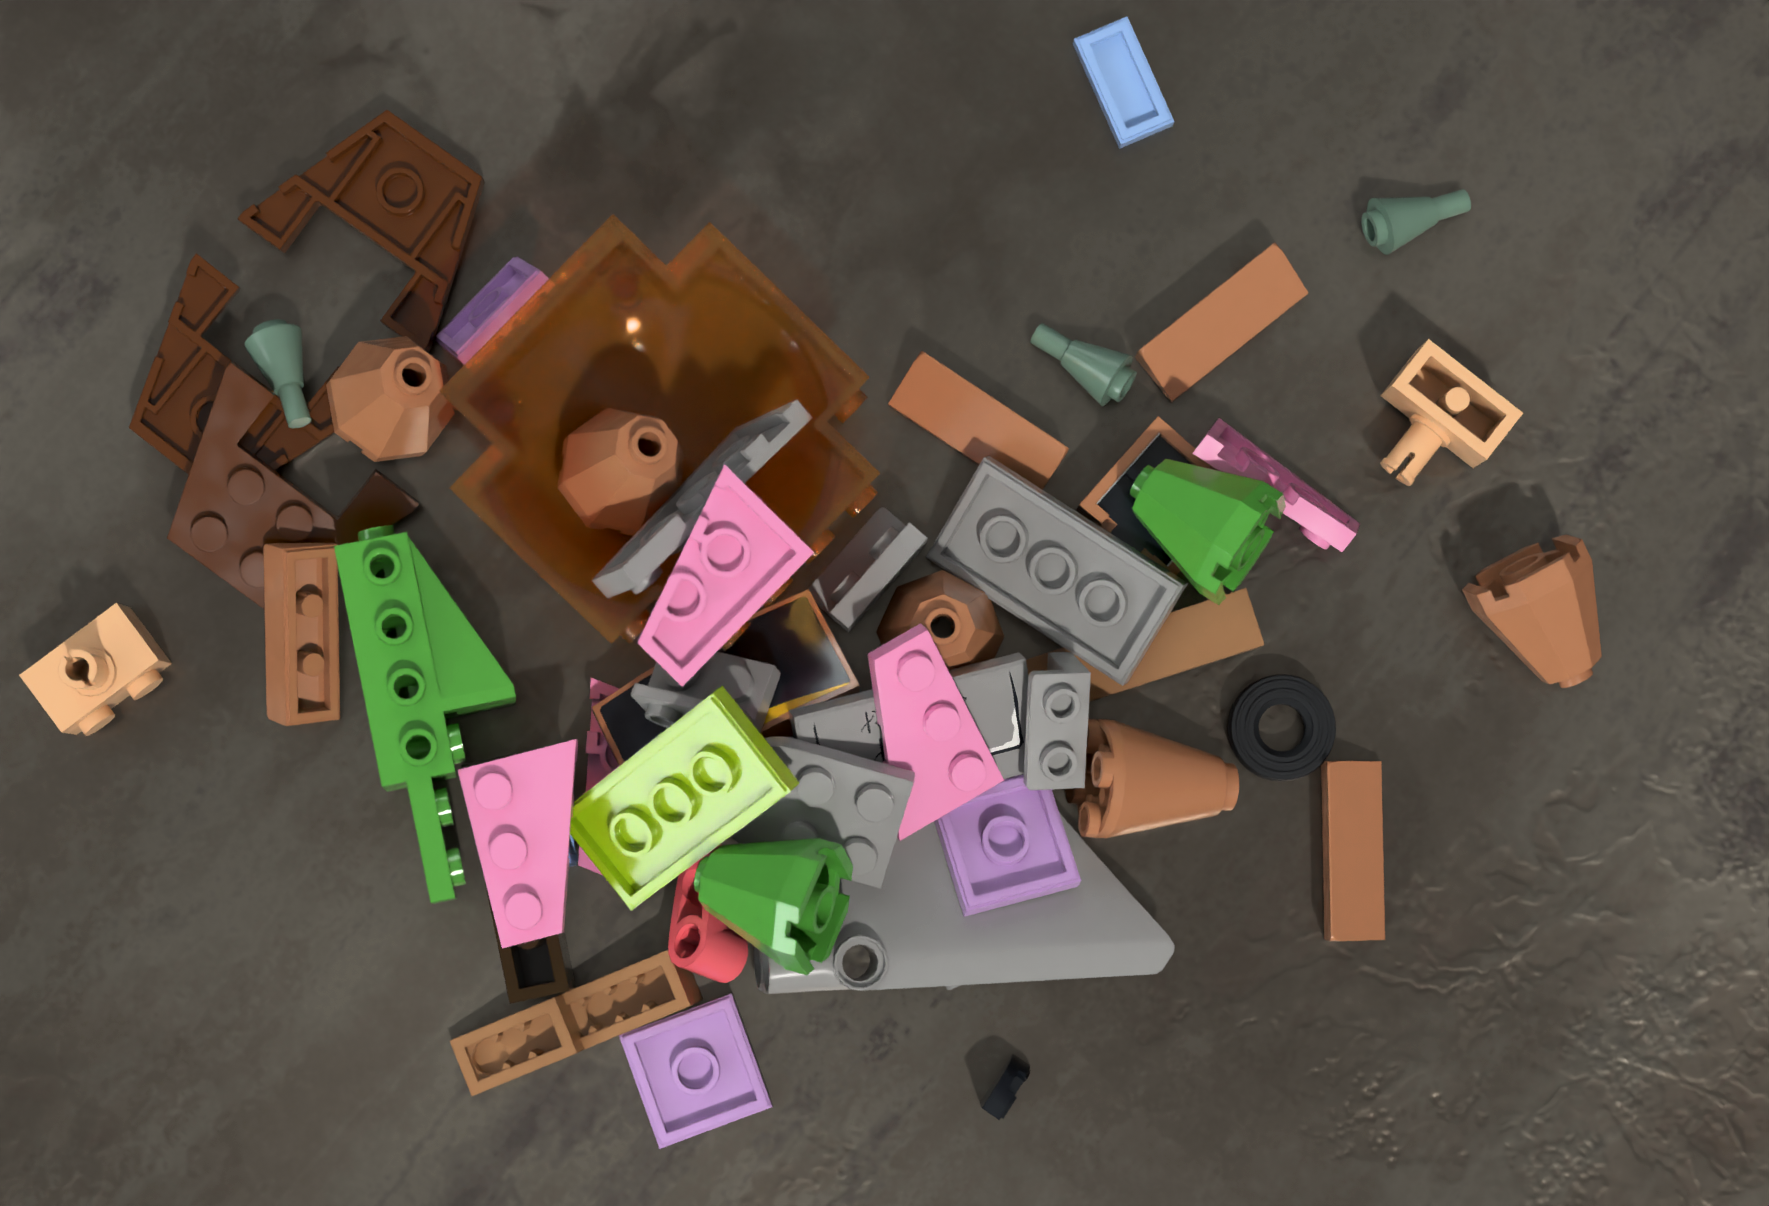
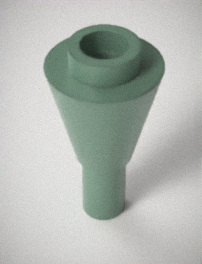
[1361,189,1471,255]
[244,319,311,429]
[1030,323,1137,407]

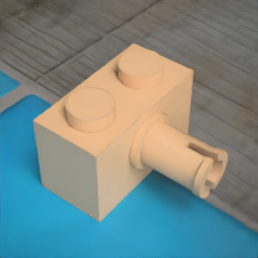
[1380,339,1523,486]
[19,603,172,736]

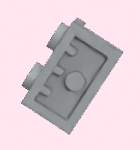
[808,507,928,633]
[630,652,781,733]
[1023,652,1091,790]

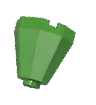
[1130,459,1286,605]
[694,838,853,975]

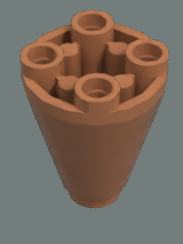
[1065,719,1239,838]

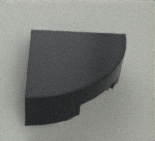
[980,1054,1031,1120]

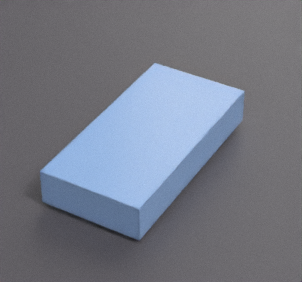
[1073,16,1174,149]

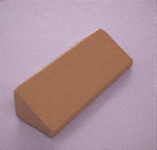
[1135,242,1308,403]
[888,351,1069,490]
[263,543,340,726]
[1321,761,1385,941]

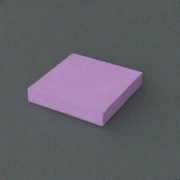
[435,257,556,372]
[934,775,1081,917]
[619,993,773,1149]

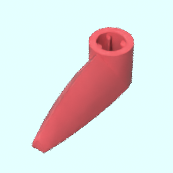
[668,843,748,983]

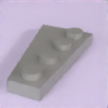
[592,399,813,599]

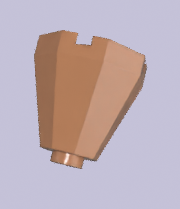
[326,336,455,462]
[557,407,685,536]
[1462,534,1602,688]
[876,570,1004,670]

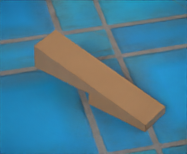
[1026,588,1265,702]
[450,950,703,1096]

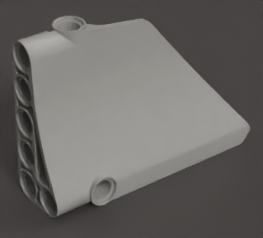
[753,689,1175,994]

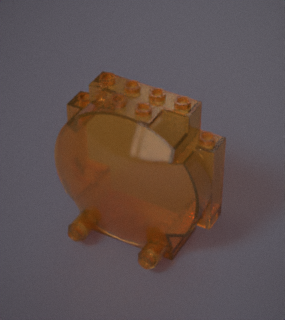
[439,214,880,651]

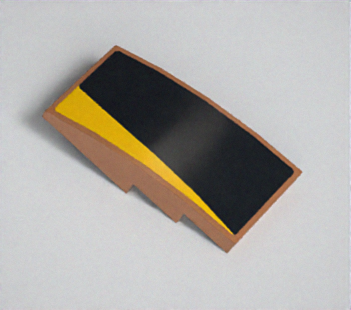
[592,589,860,766]

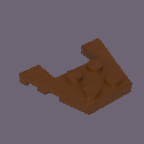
[238,110,485,352]
[129,253,339,475]
[167,360,419,609]

